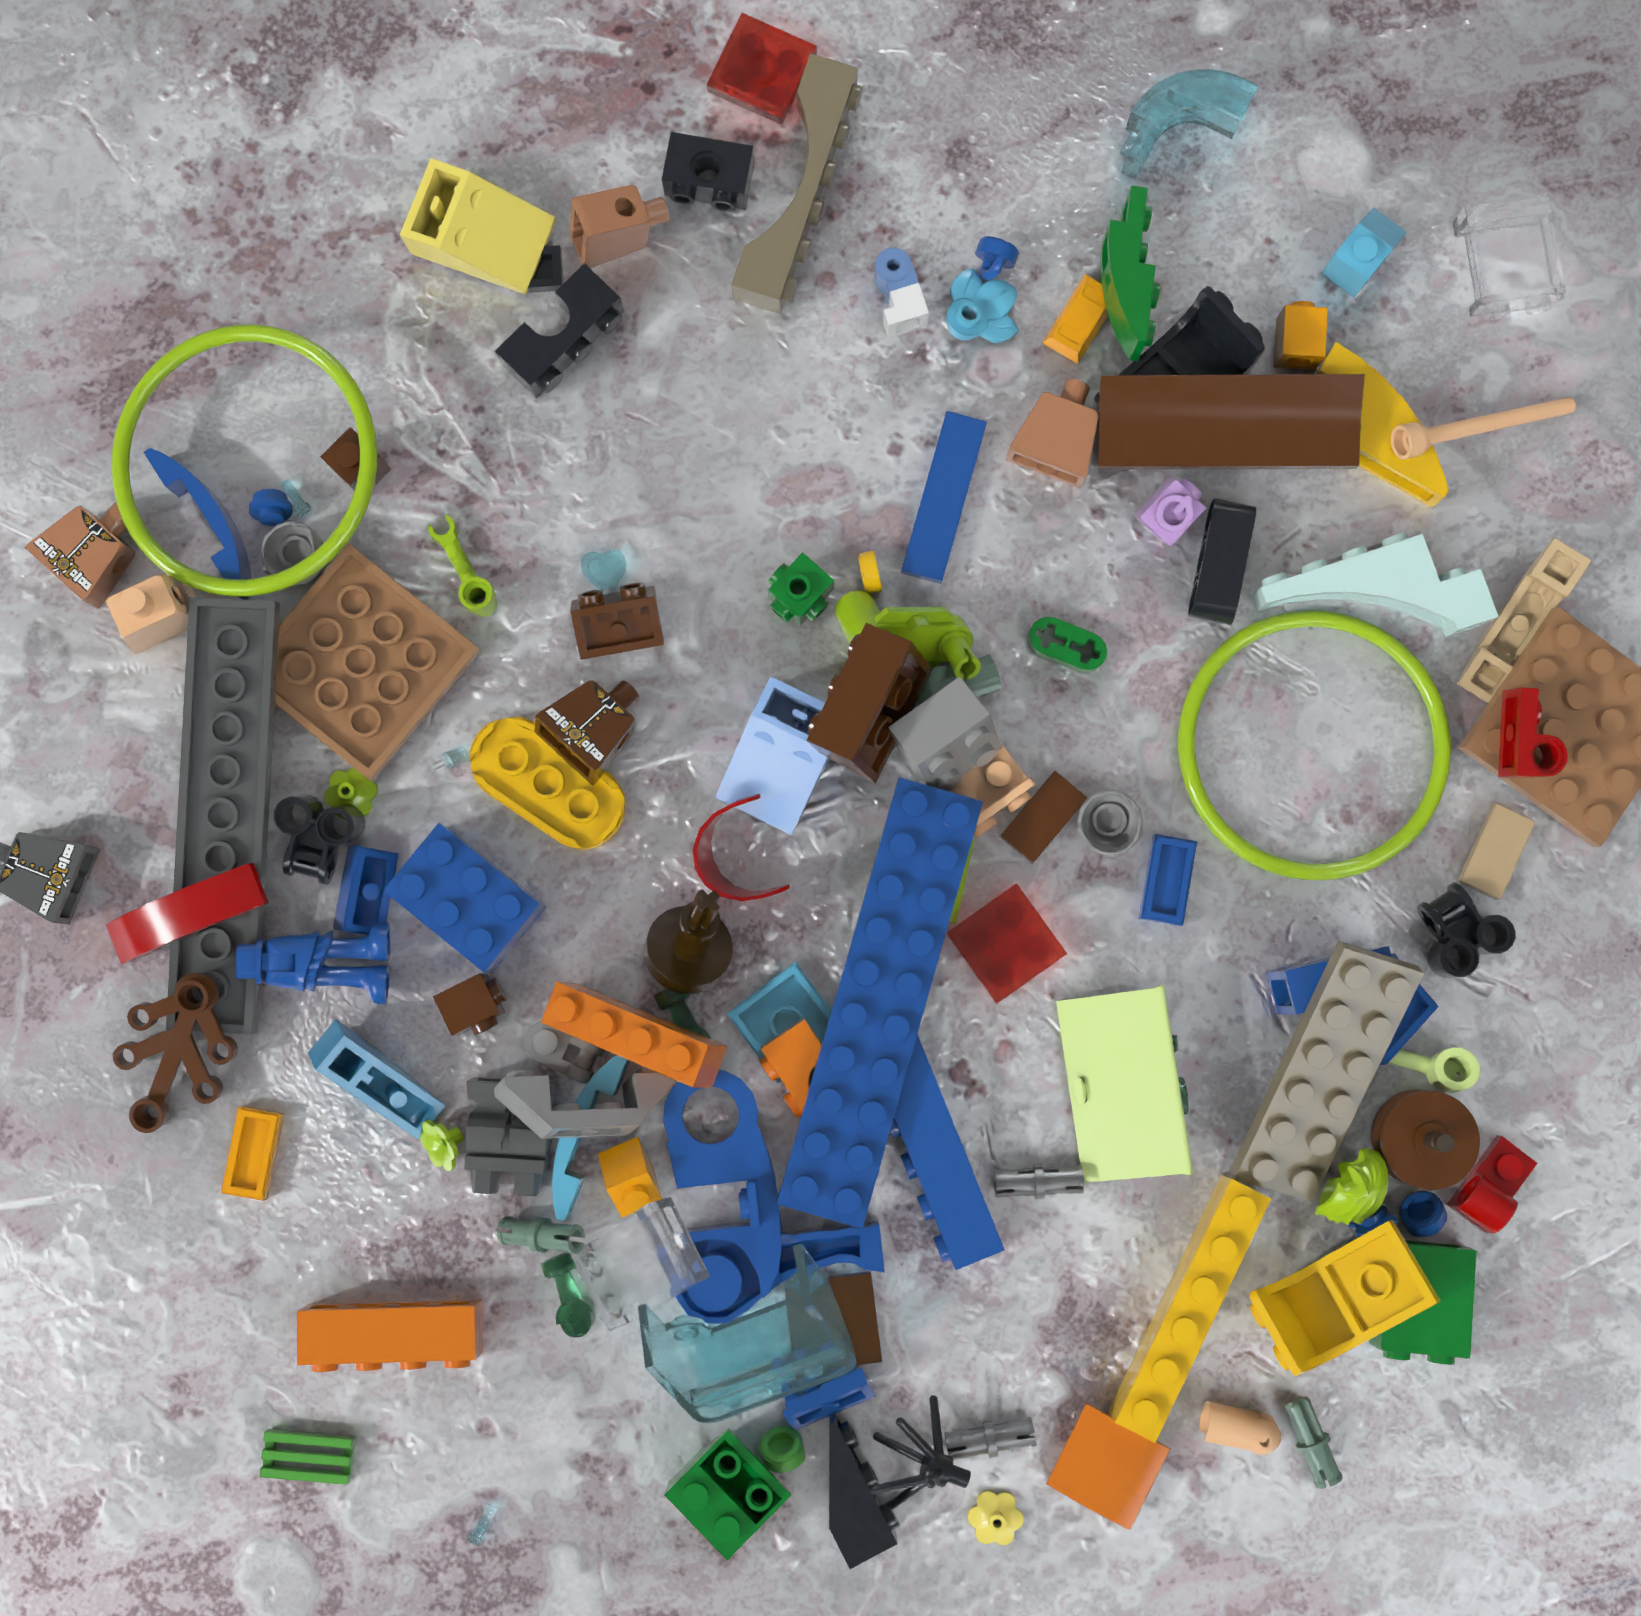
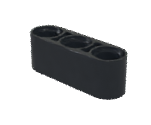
[1188,498,1256,625]

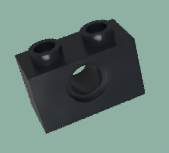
[661,132,755,212]

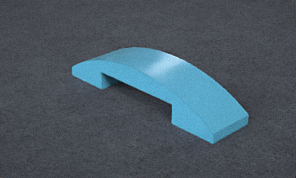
[552,1055,630,1222]

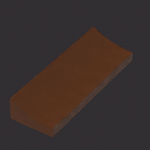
[1098,374,1365,470]

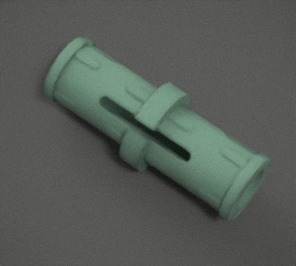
[497,1216,585,1254]

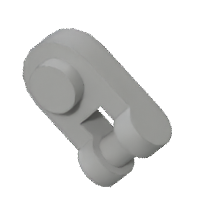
[524,1021,604,1084]

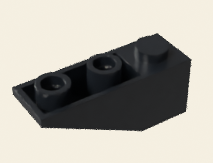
[829,1414,901,1569]

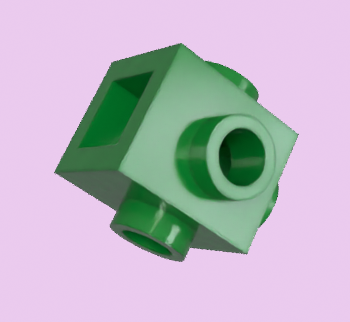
[768,552,834,626]

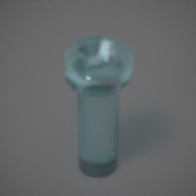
[281,479,312,516]
[466,1503,497,1546]

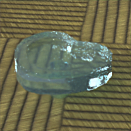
[581,549,627,591]

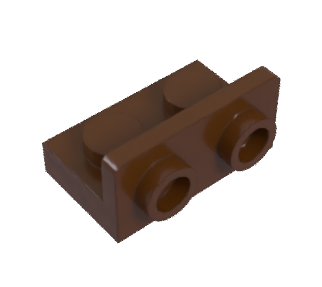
[570,582,664,660]

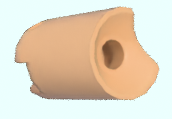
[1199,1401,1281,1455]

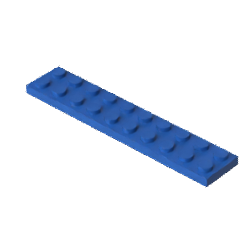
[776,777,983,1229]

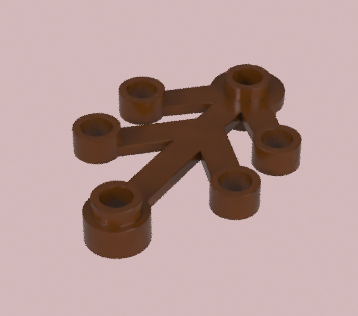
[113,973,238,1133]

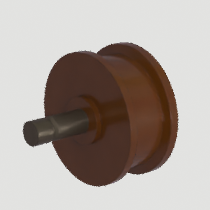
[1370,1089,1480,1190]

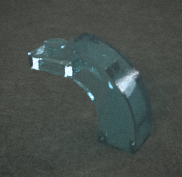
[1120,69,1259,180]

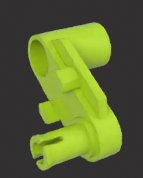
[835,590,981,680]

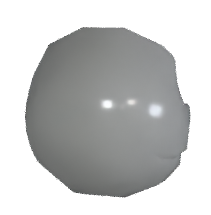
[260,521,323,586]
[1077,789,1143,857]

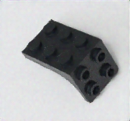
[1094,286,1265,405]

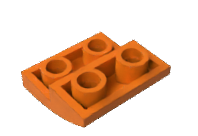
[1046,1403,1171,1530]

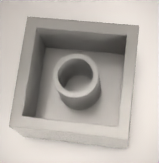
[888,676,1001,791]

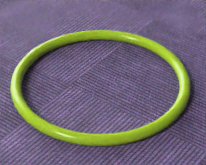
[111,324,378,597]
[1178,610,1451,881]

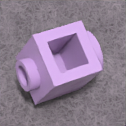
[1133,477,1206,547]

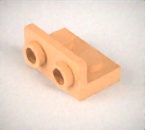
[949,746,1035,838]

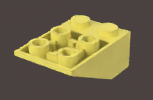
[400,158,556,295]

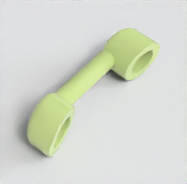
[1389,1047,1480,1094]

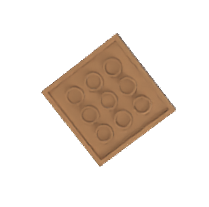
[275,543,481,782]
[1458,607,1641,847]

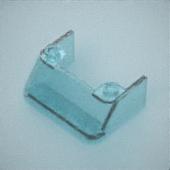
[638,1244,857,1423]

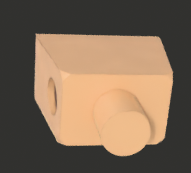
[105,574,198,654]

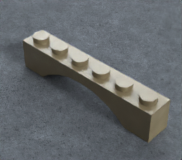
[731,53,863,314]

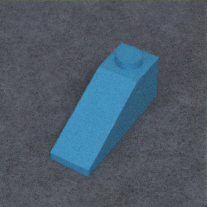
[308,1019,446,1140]

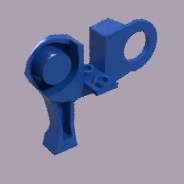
[663,1070,885,1324]

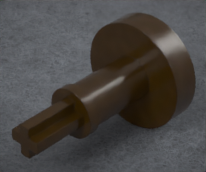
[644,889,733,994]

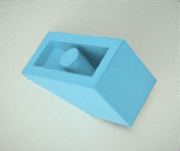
[1322,208,1407,298]

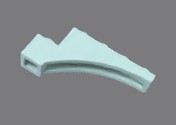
[1252,532,1499,638]

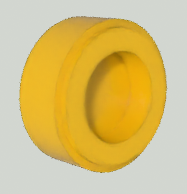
[858,550,882,594]

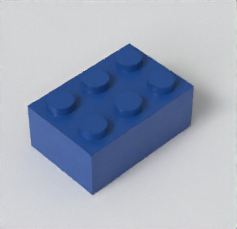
[383,823,547,974]

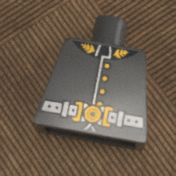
[0,832,101,925]

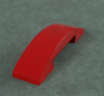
[106,863,269,965]

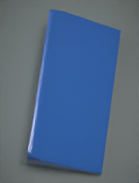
[333,845,399,935]

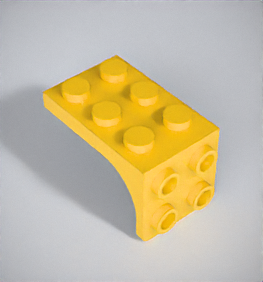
[1249,1220,1441,1376]

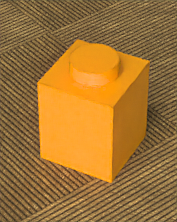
[1274,301,1328,370]
[598,1137,663,1218]

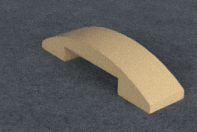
[1456,538,1592,703]

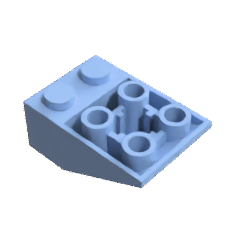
[715,676,829,835]

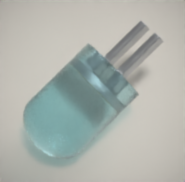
[432,746,469,770]

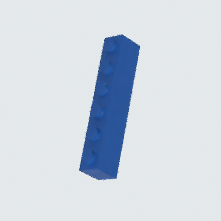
[890,1034,1005,1270]

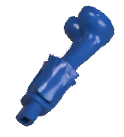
[236,922,391,1004]

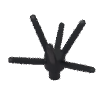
[870,1395,971,1509]

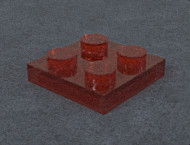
[706,13,817,125]
[946,883,1067,1004]

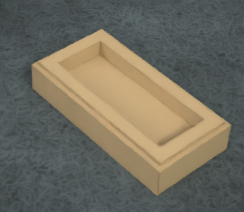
[1457,803,1535,900]

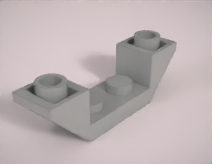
[494,1067,677,1139]

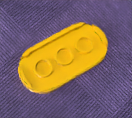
[470,717,626,850]

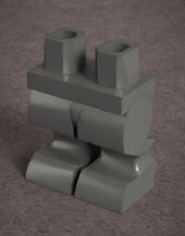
[464,1077,557,1196]

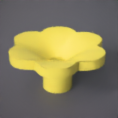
[967,1490,1024,1546]

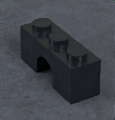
[495,263,625,398]

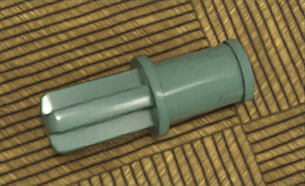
[1285,1396,1343,1489]

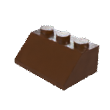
[806,623,933,784]

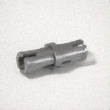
[994,1164,1084,1199]
[944,1416,1037,1461]

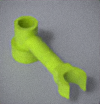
[428,514,497,617]

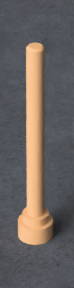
[1391,397,1576,460]

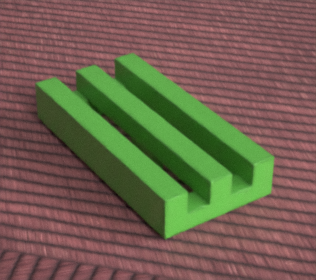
[259,1429,355,1485]

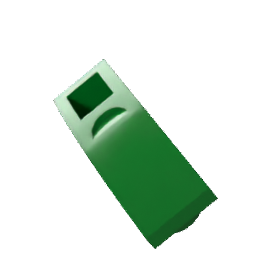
[1100,185,1160,362]

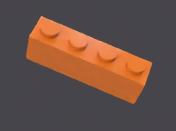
[541,981,728,1088]
[297,1299,483,1372]

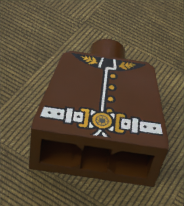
[534,680,640,786]

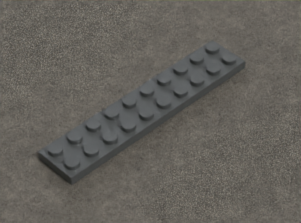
[166,597,280,1034]

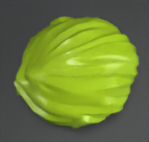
[1315,1148,1388,1226]

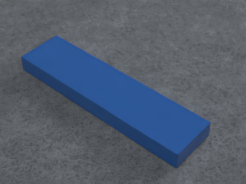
[901,411,987,584]

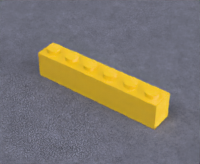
[1108,1174,1271,1443]

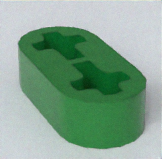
[1027,617,1107,674]

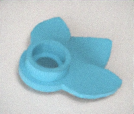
[946,269,1019,343]

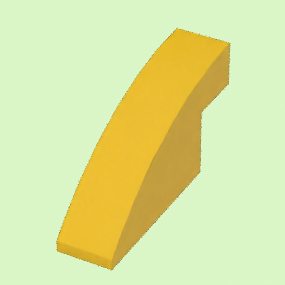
[1315,342,1449,508]

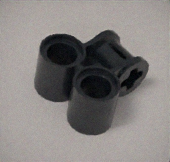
[274,794,365,885]
[1417,882,1516,978]

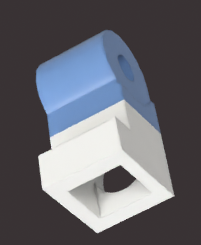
[875,247,929,339]

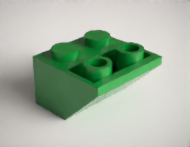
[664,1428,792,1561]

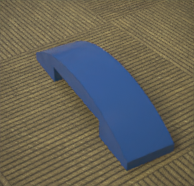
[143,448,252,600]

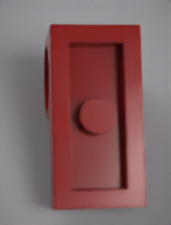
[1498,687,1568,778]
[1446,1135,1538,1234]

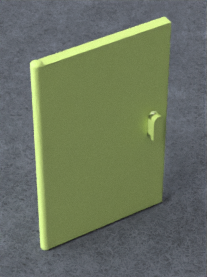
[1056,985,1193,1183]

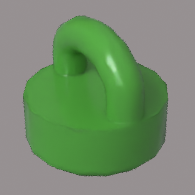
[759,1426,806,1473]

